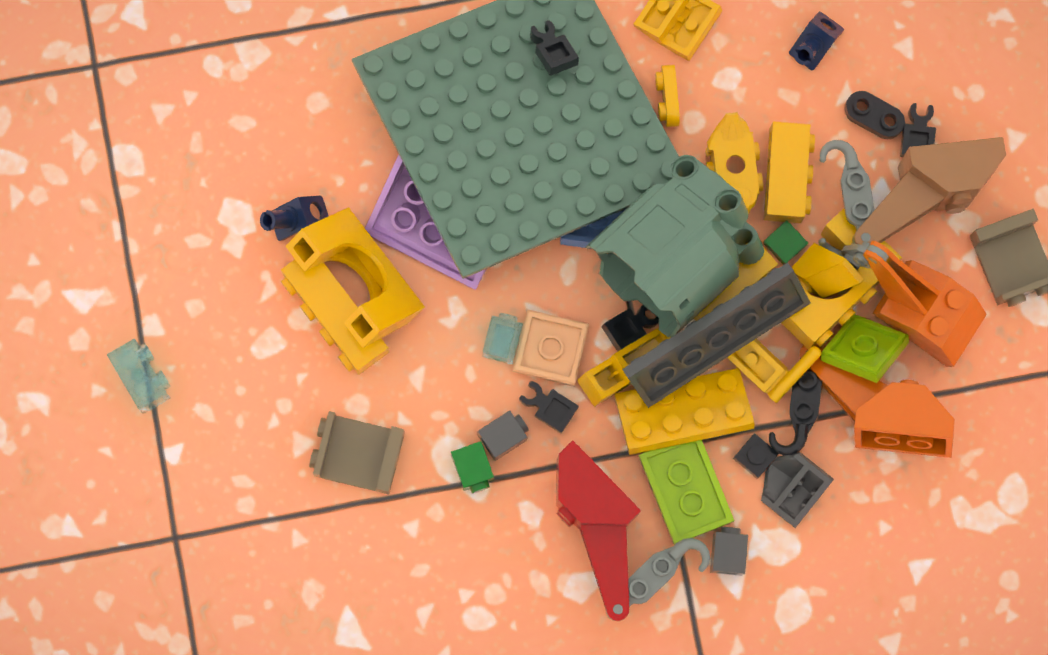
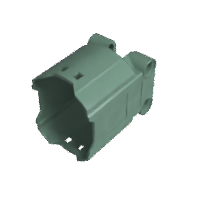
[585,155,764,338]

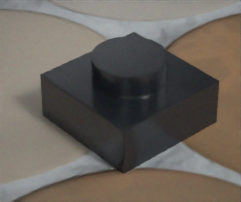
[733,433,779,479]

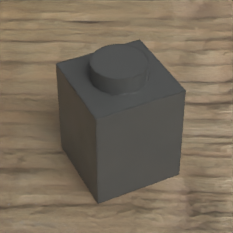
[477,410,529,461]
[710,527,748,576]

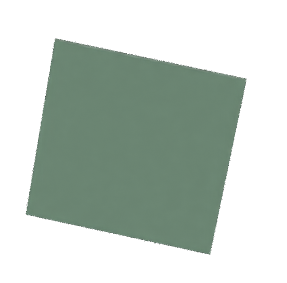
[351,0,679,279]

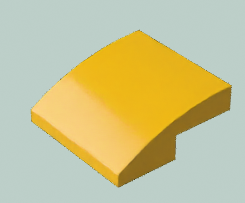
[633,0,722,61]

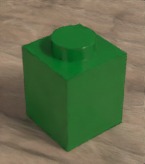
[451,441,494,494]

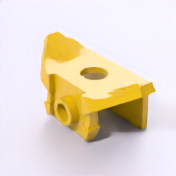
[705,112,763,213]

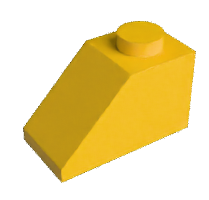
[791,243,864,299]

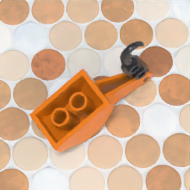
[769,344,955,458]

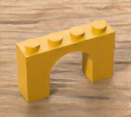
[285,207,425,348]
[781,208,902,350]

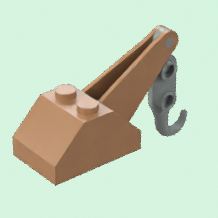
[820,137,1006,245]

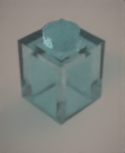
[482,313,523,365]

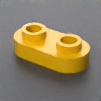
[655,65,680,127]

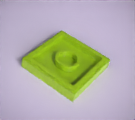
[821,314,909,383]

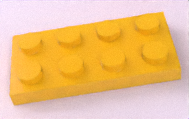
[615,368,755,455]

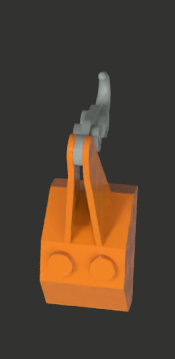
[818,238,987,367]

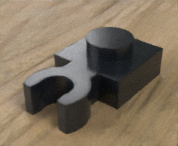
[530,20,579,76]
[900,103,936,157]
[601,305,659,352]
[519,381,579,434]

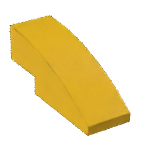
[577,327,670,407]

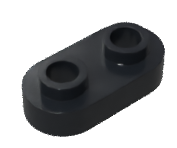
[845,91,905,139]

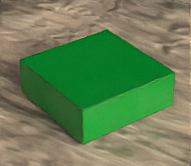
[763,220,808,265]

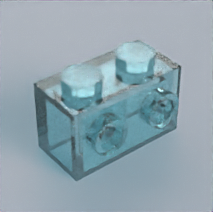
[107,338,171,414]

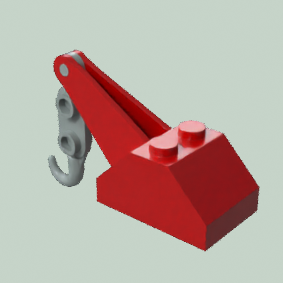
[556,440,710,622]

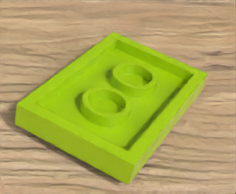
[638,440,735,545]

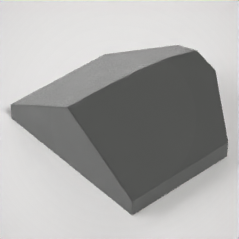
[761,452,834,528]

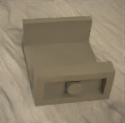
[970,209,1048,307]
[309,411,405,495]

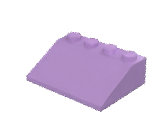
[365,155,487,290]

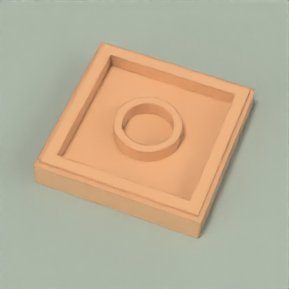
[513,309,589,387]

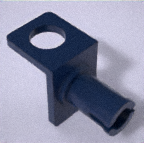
[789,11,844,70]
[260,195,329,241]

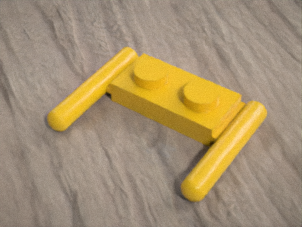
[727,338,821,403]

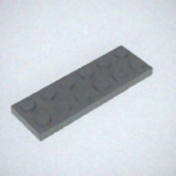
[622,262,811,408]

